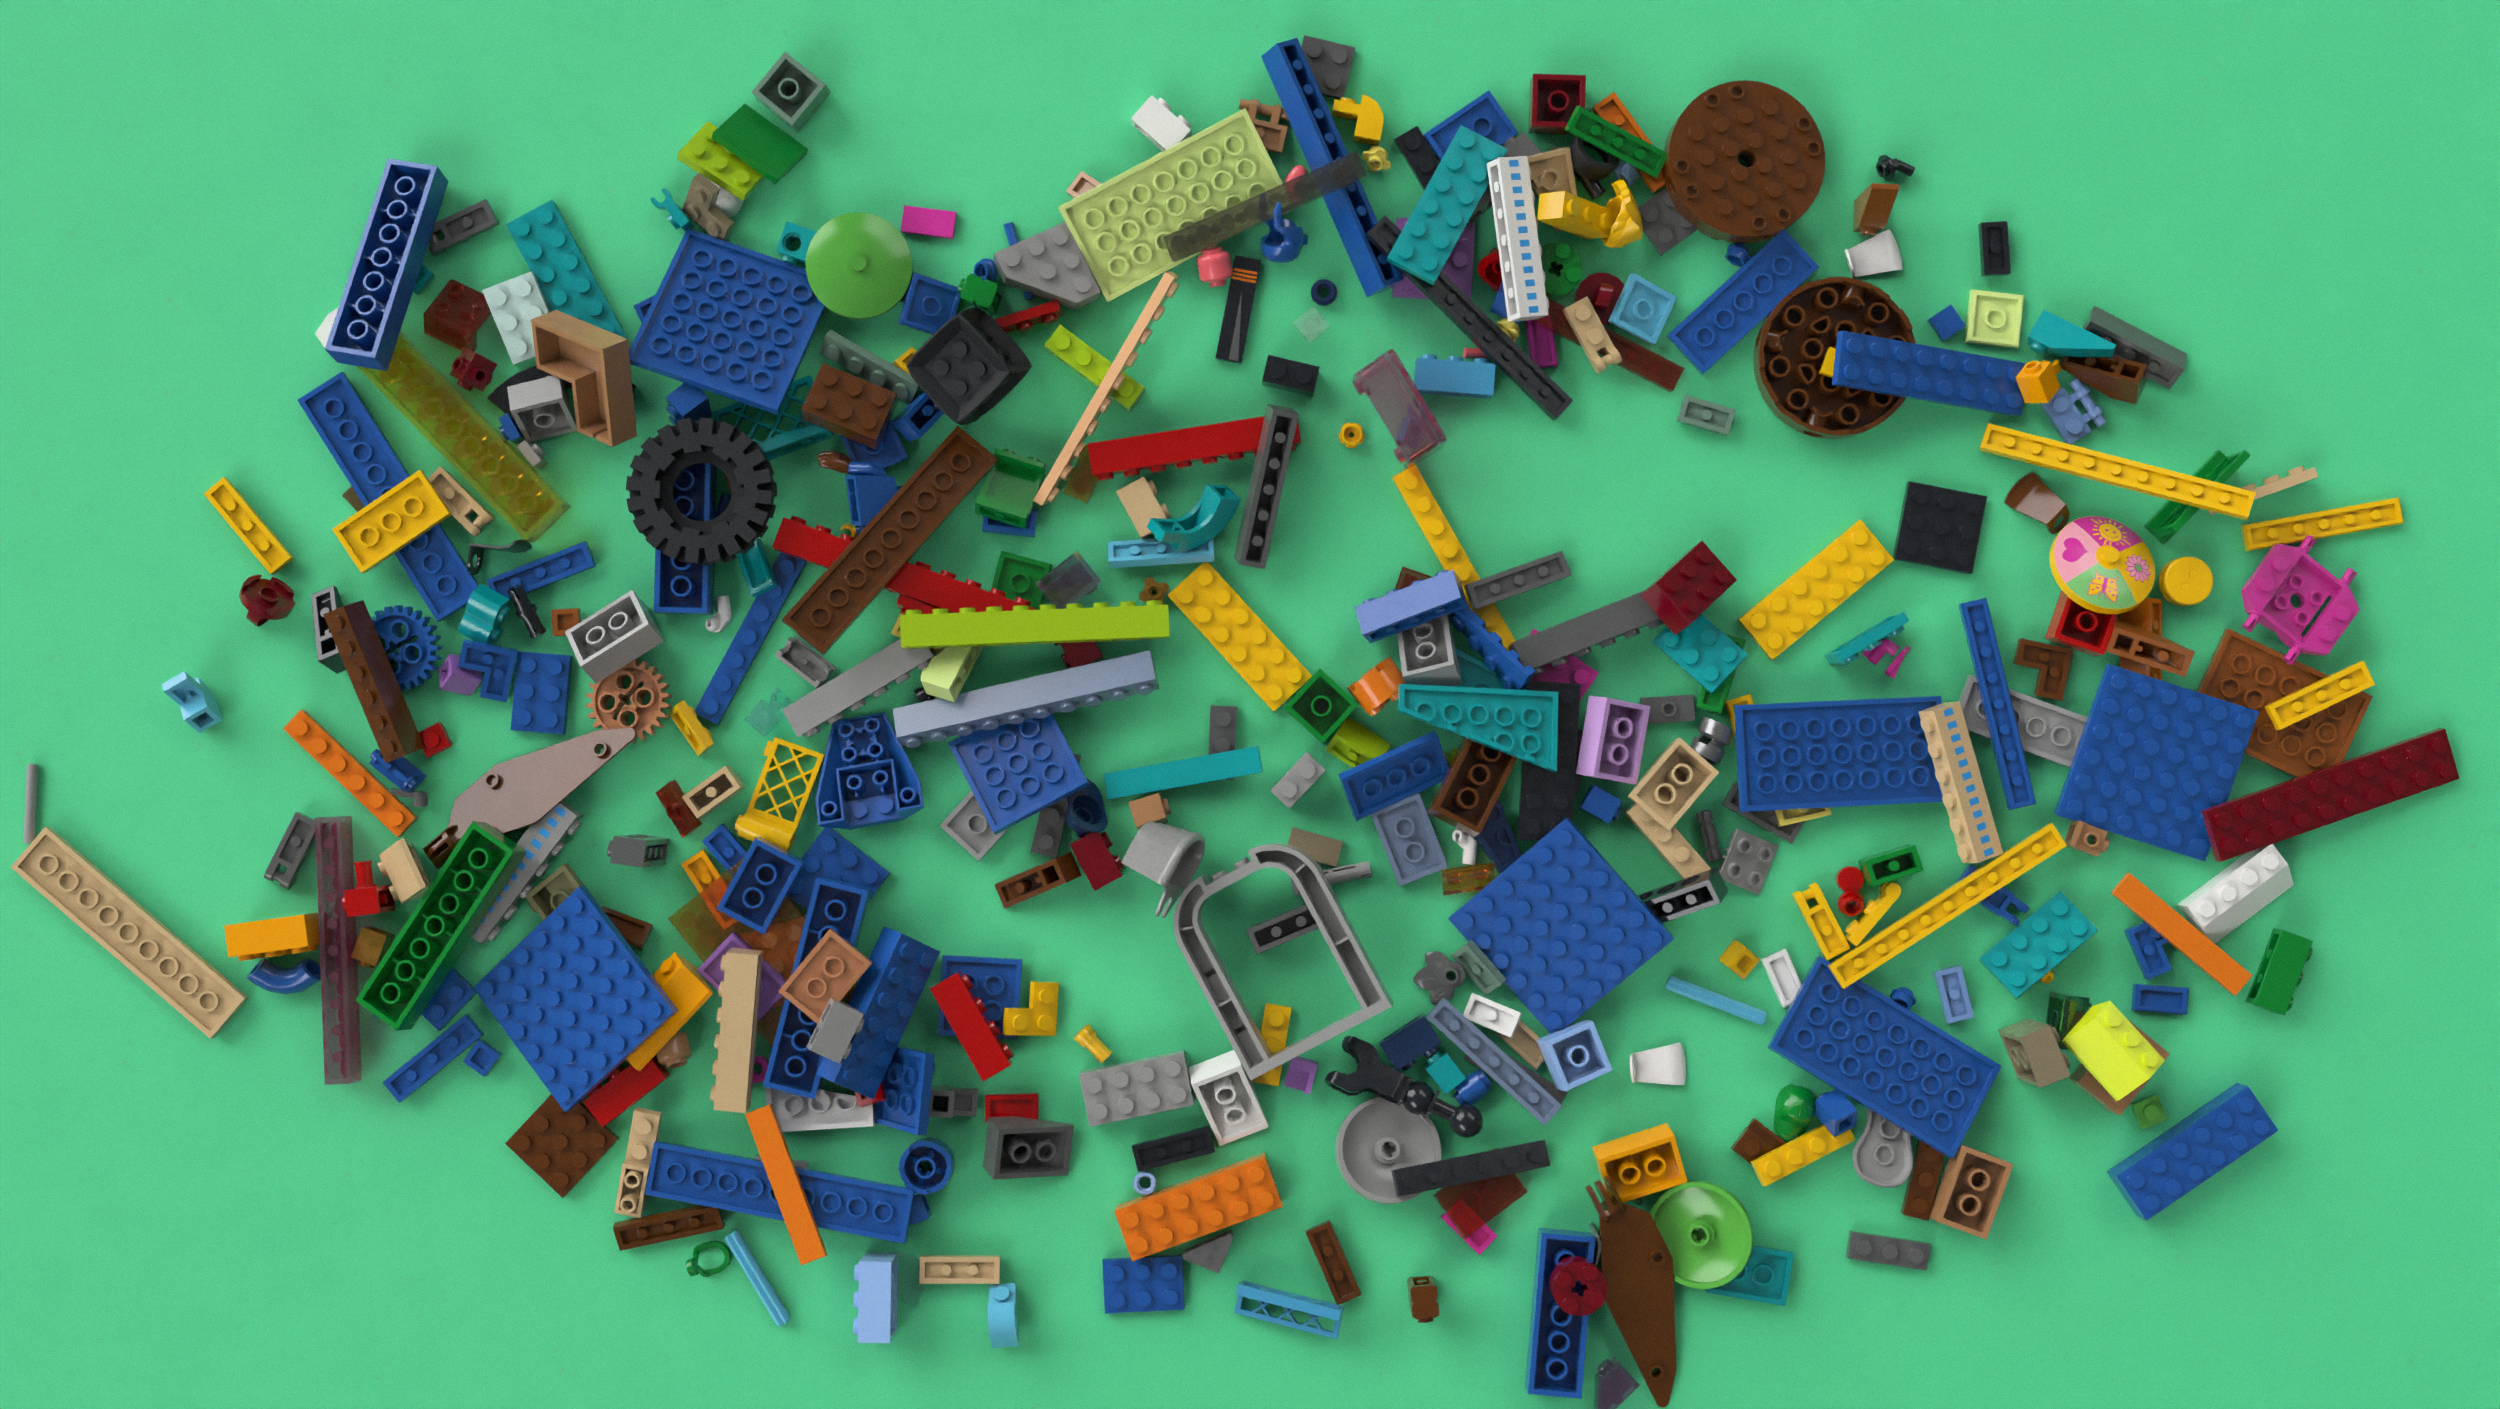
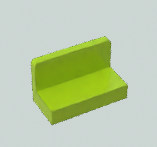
[1325,717,1390,768]

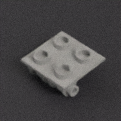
[1719,829,1778,895]

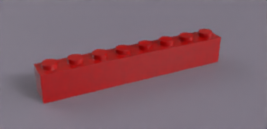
[1087,416,1301,481]

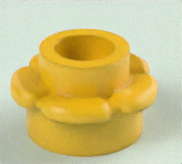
[1338,422,1365,448]

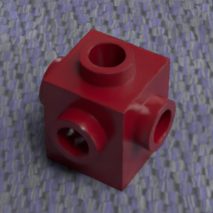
[450,347,497,392]

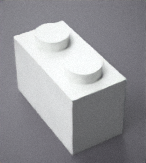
[1131,95,1192,152]

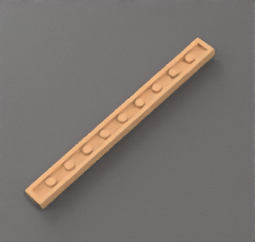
[1033,271,1179,506]

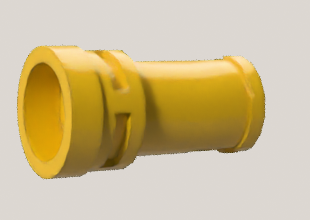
[1073,1024,1112,1063]

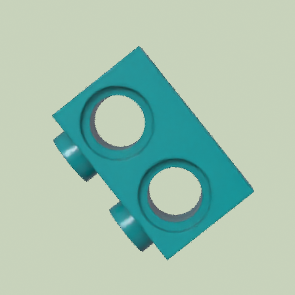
[776,221,817,265]

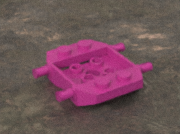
[2241,535,2360,665]

